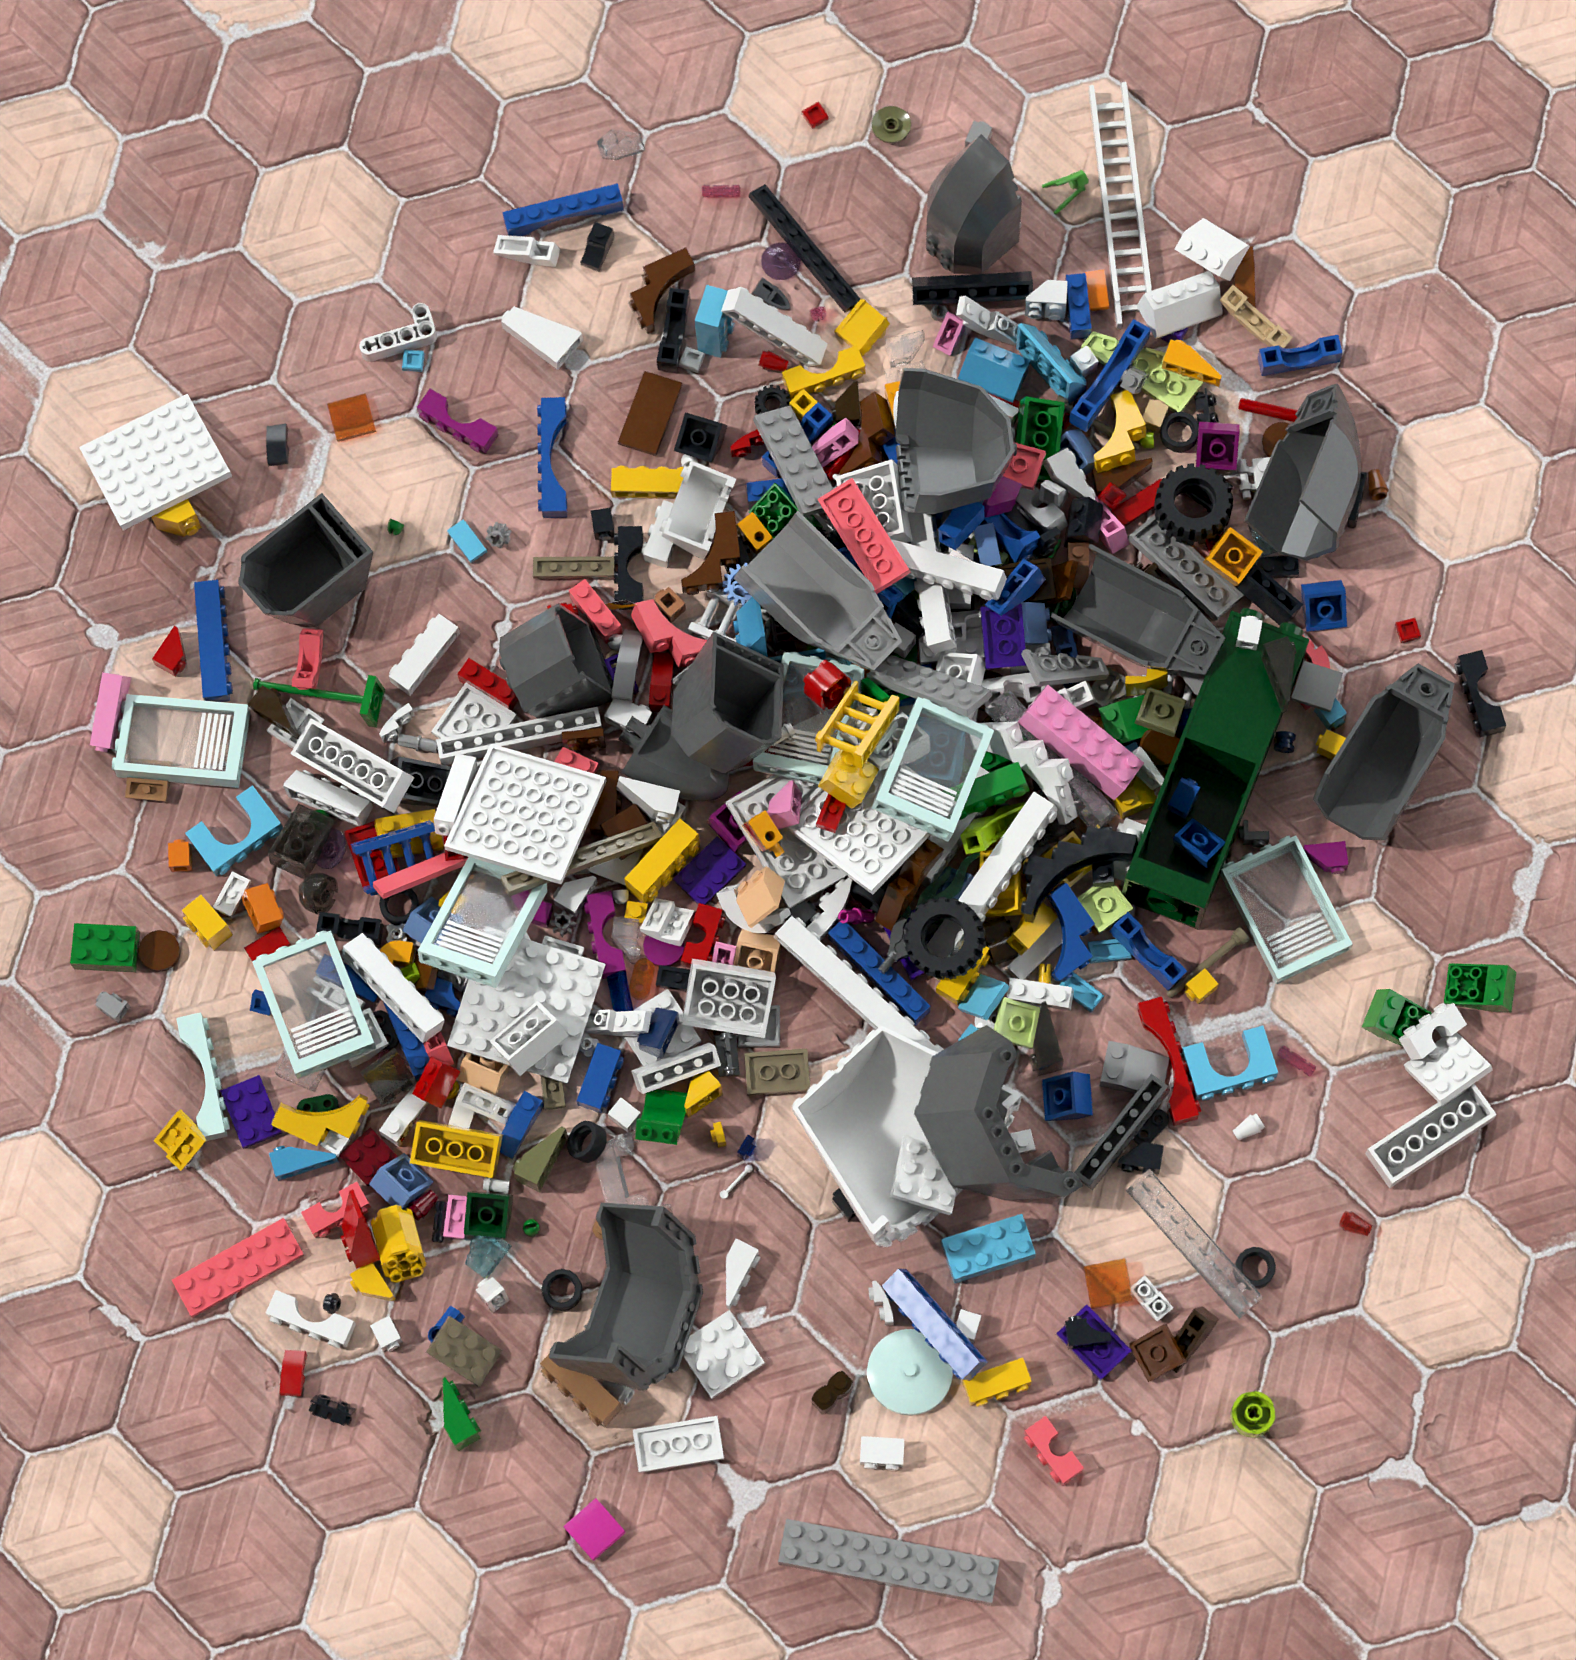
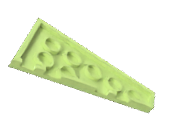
[1081,331,1214,413]

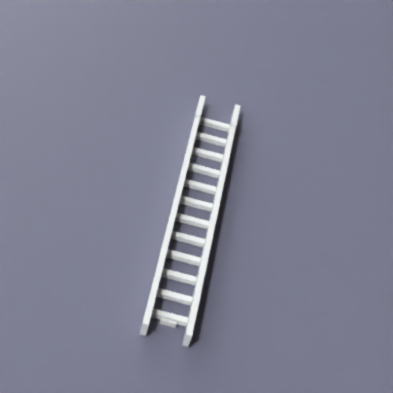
[1088,82,1152,329]

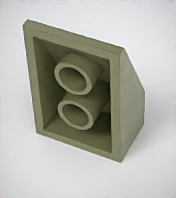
[513,1126,568,1192]

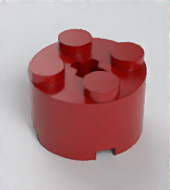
[803,660,851,710]

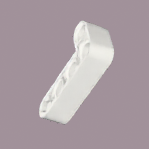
[359,303,437,362]

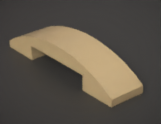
[1220,285,1293,348]

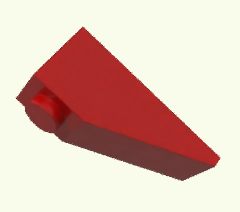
[649,652,674,712]

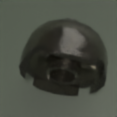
[299,873,338,915]

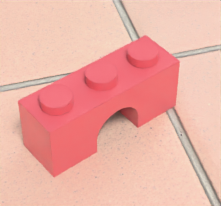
[569,579,623,644]
[301,1182,371,1238]
[1024,1416,1084,1486]

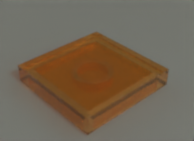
[327,393,376,442]
[1084,1258,1134,1309]

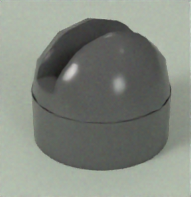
[931,304,948,321]

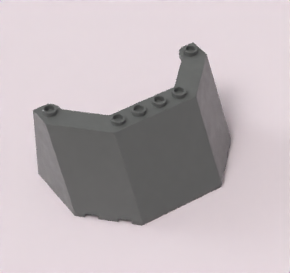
[914,1025,1083,1200]
[548,1203,703,1391]

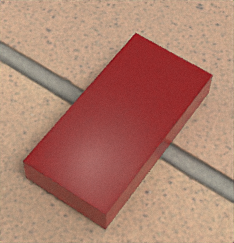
[244,926,291,961]

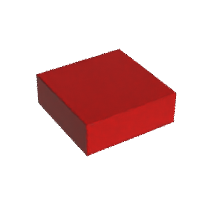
[802,102,829,129]
[1097,482,1127,510]
[1395,618,1421,643]

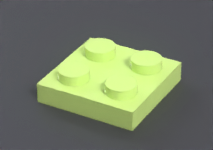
[1078,885,1133,934]
[994,997,1040,1049]

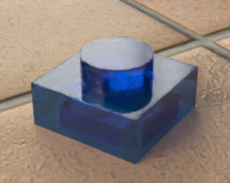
[737,1135,757,1160]

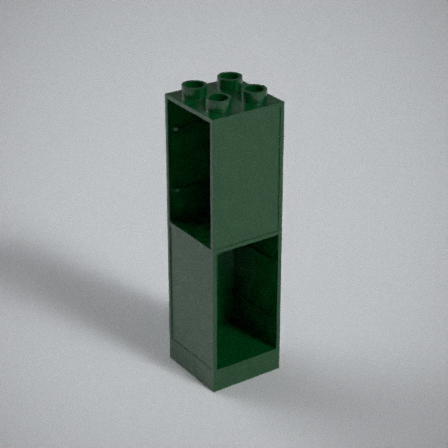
[1122,608,1310,930]

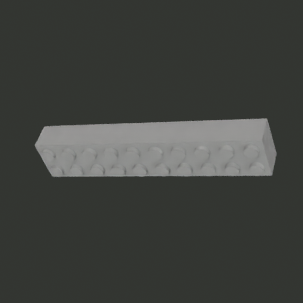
[778,1519,1000,1606]

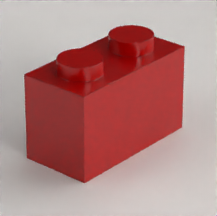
[412,1056,460,1108]

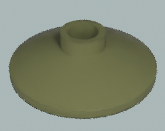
[872,106,911,143]

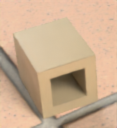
[1142,399,1169,434]

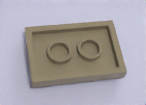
[745,1049,810,1096]
[426,1316,502,1387]

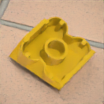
[834,299,890,356]

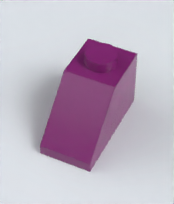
[1303,841,1349,874]

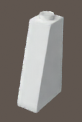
[501,307,583,370]
[434,754,477,836]

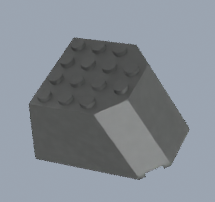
[238,493,373,626]
[499,603,613,719]
[671,632,784,774]

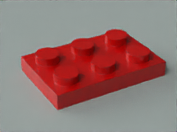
[344,821,401,887]

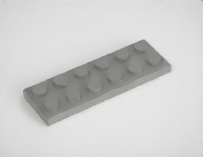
[753,405,833,517]
[1128,515,1244,621]
[866,655,992,717]

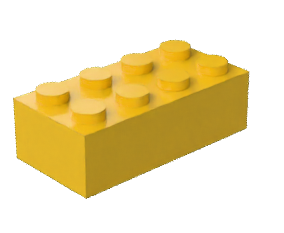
[624,818,700,904]
[410,1120,503,1178]

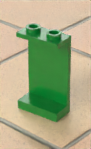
[635,1089,688,1145]

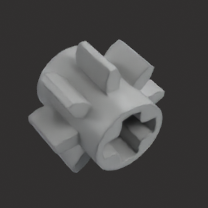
[486,522,512,548]
[550,910,576,937]

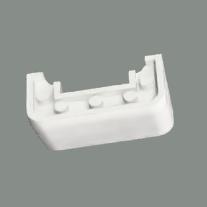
[659,461,736,560]

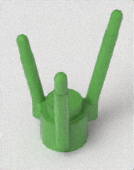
[1042,170,1089,215]

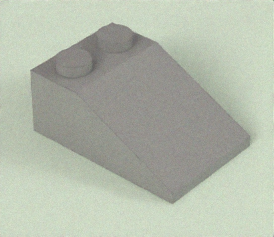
[1100,1041,1169,1094]

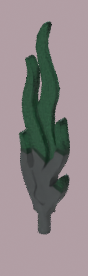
[878,852,980,974]

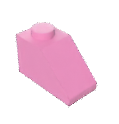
[767,780,802,829]

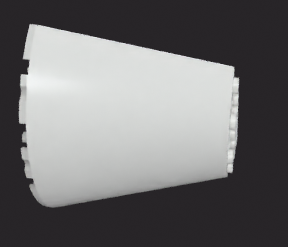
[792,1026,1022,1247]

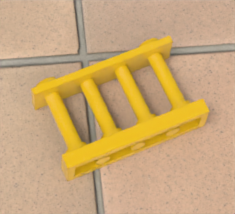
[815,680,899,769]

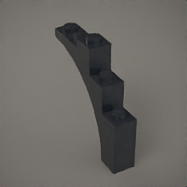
[1021,826,1138,923]

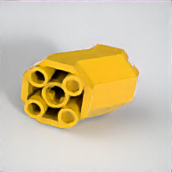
[371,1205,426,1283]

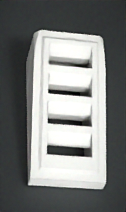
[1132,747,1164,790]

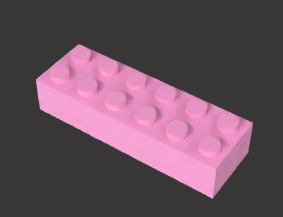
[1018,685,1144,800]

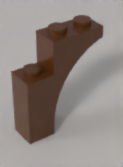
[628,247,695,334]
[839,391,895,475]
[681,511,741,595]
[875,838,944,932]

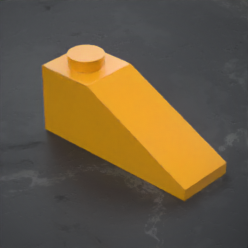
[1162,340,1222,387]

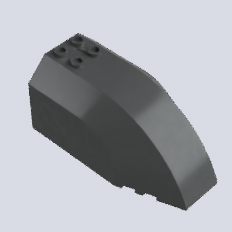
[926,134,1022,274]
[1244,383,1361,561]
[1051,544,1226,675]
[1313,663,1454,840]

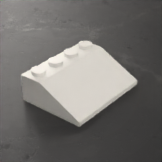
[836,459,913,549]
[682,959,776,1038]

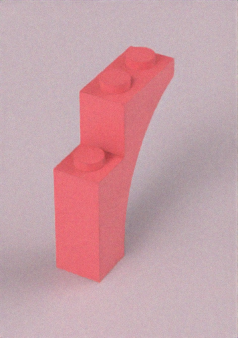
[631,599,707,668]

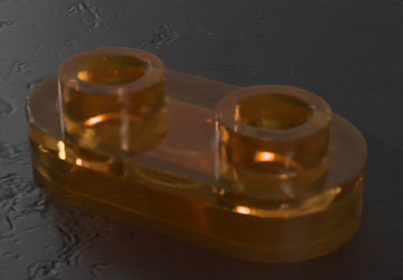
[629,958,655,1000]

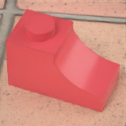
[423,1031,454,1065]

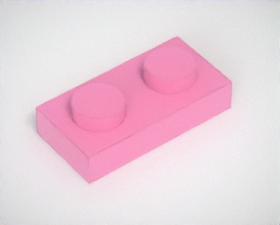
[443,1195,467,1240]

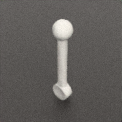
[720,1165,753,1199]

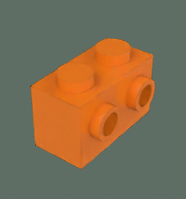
[242,883,284,934]

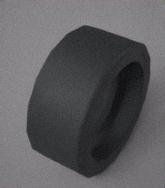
[1160,412,1199,453]
[851,882,886,913]
[379,888,420,925]
[567,1121,607,1163]
[1234,1247,1276,1289]
[541,1269,583,1311]

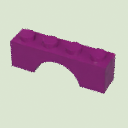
[417,388,499,454]
[584,890,627,979]

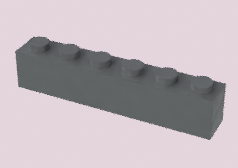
[1074,1074,1170,1190]

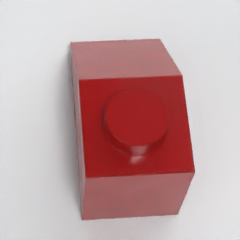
[152,626,186,677]

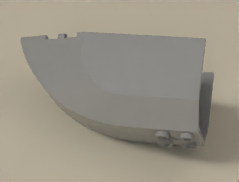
[734,511,902,671]

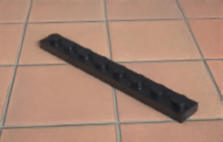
[748,184,860,313]

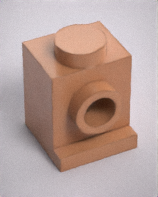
[654,587,686,623]

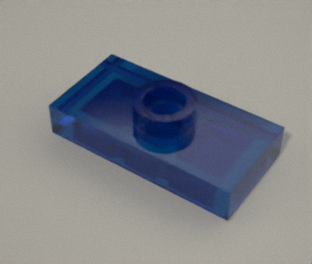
[607,971,633,1012]

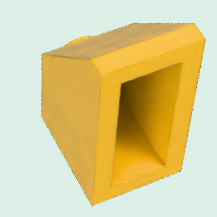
[350,1263,395,1301]

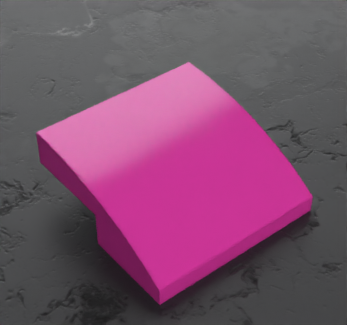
[563,1498,626,1561]

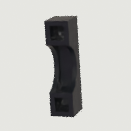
[657,287,691,373]
[614,526,644,610]
[1454,650,1506,738]

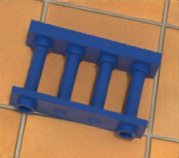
[351,820,435,896]

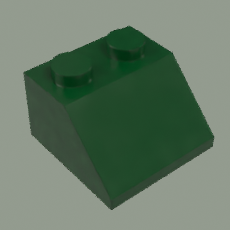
[464,1191,513,1238]

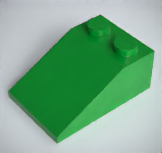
[1098,690,1162,746]

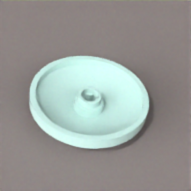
[867,1329,953,1415]

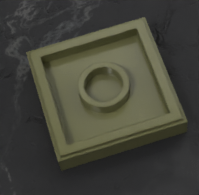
[1135,687,1187,737]

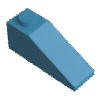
[269,1146,339,1181]

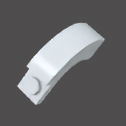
[716,884,791,933]

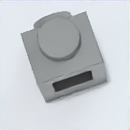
[1120,365,1149,394]
[95,991,131,1023]

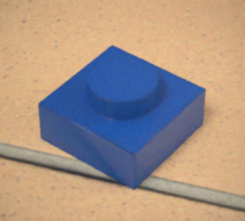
[250,989,275,1016]

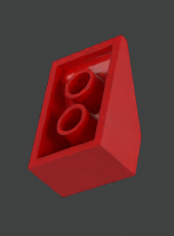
[340,1189,380,1269]

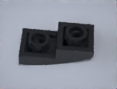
[266,424,289,466]

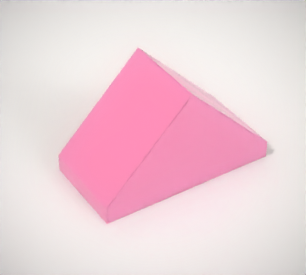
[933,312,965,356]
[712,941,736,965]

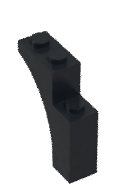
[1004,501,1061,559]

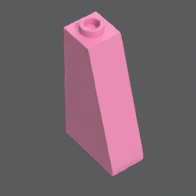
[90,672,132,752]

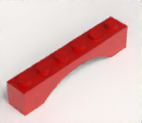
[1137,996,1201,1126]

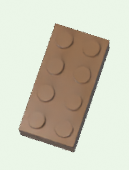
[540,1353,622,1428]

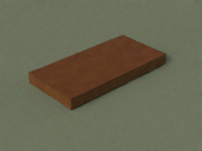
[618,371,682,456]

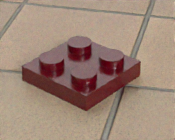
[339,1127,398,1187]

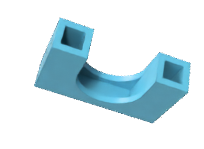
[185,785,283,876]
[1182,1025,1278,1101]

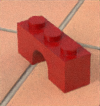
[457,658,519,711]
[681,903,726,968]

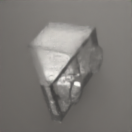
[612,917,643,964]

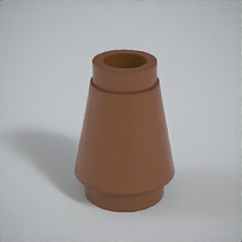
[1368,469,1389,501]

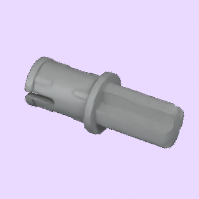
[398,734,438,753]

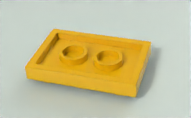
[374,809,444,860]

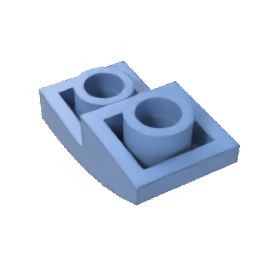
[974,523,1002,566]

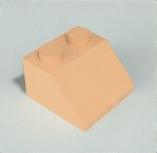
[736,866,785,928]
[734,929,781,972]
[457,1053,511,1095]

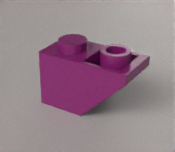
[982,476,1022,518]

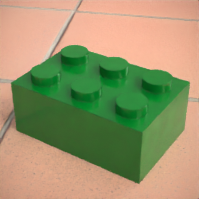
[70,923,140,973]

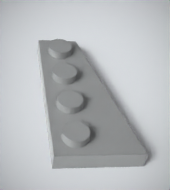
[1021,649,1109,687]

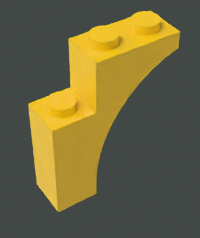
[1094,390,1147,473]
[1006,858,1058,955]
[271,1094,370,1146]

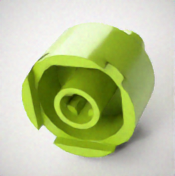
[1230,1391,1275,1438]

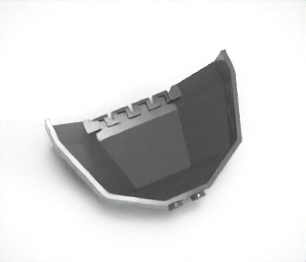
[895,368,1017,514]

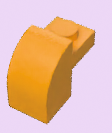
[379,940,415,967]

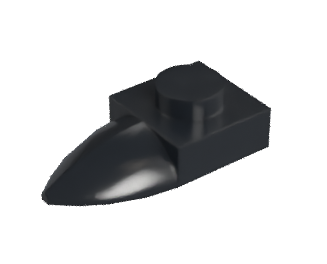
[751,277,790,309]

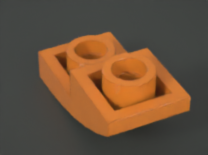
[1085,269,1109,312]

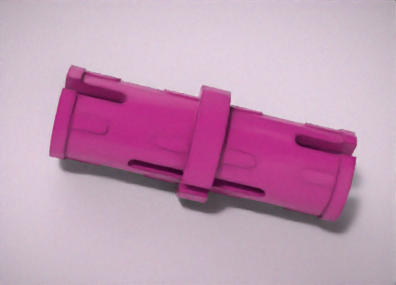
[838,908,875,925]

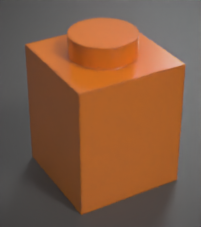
[168,839,192,872]

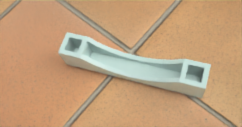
[176,1012,230,1141]

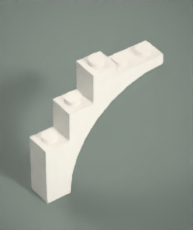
[969,721,1078,825]

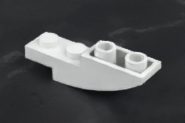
[956,296,1018,346]
[806,877,853,939]
[584,1009,652,1036]

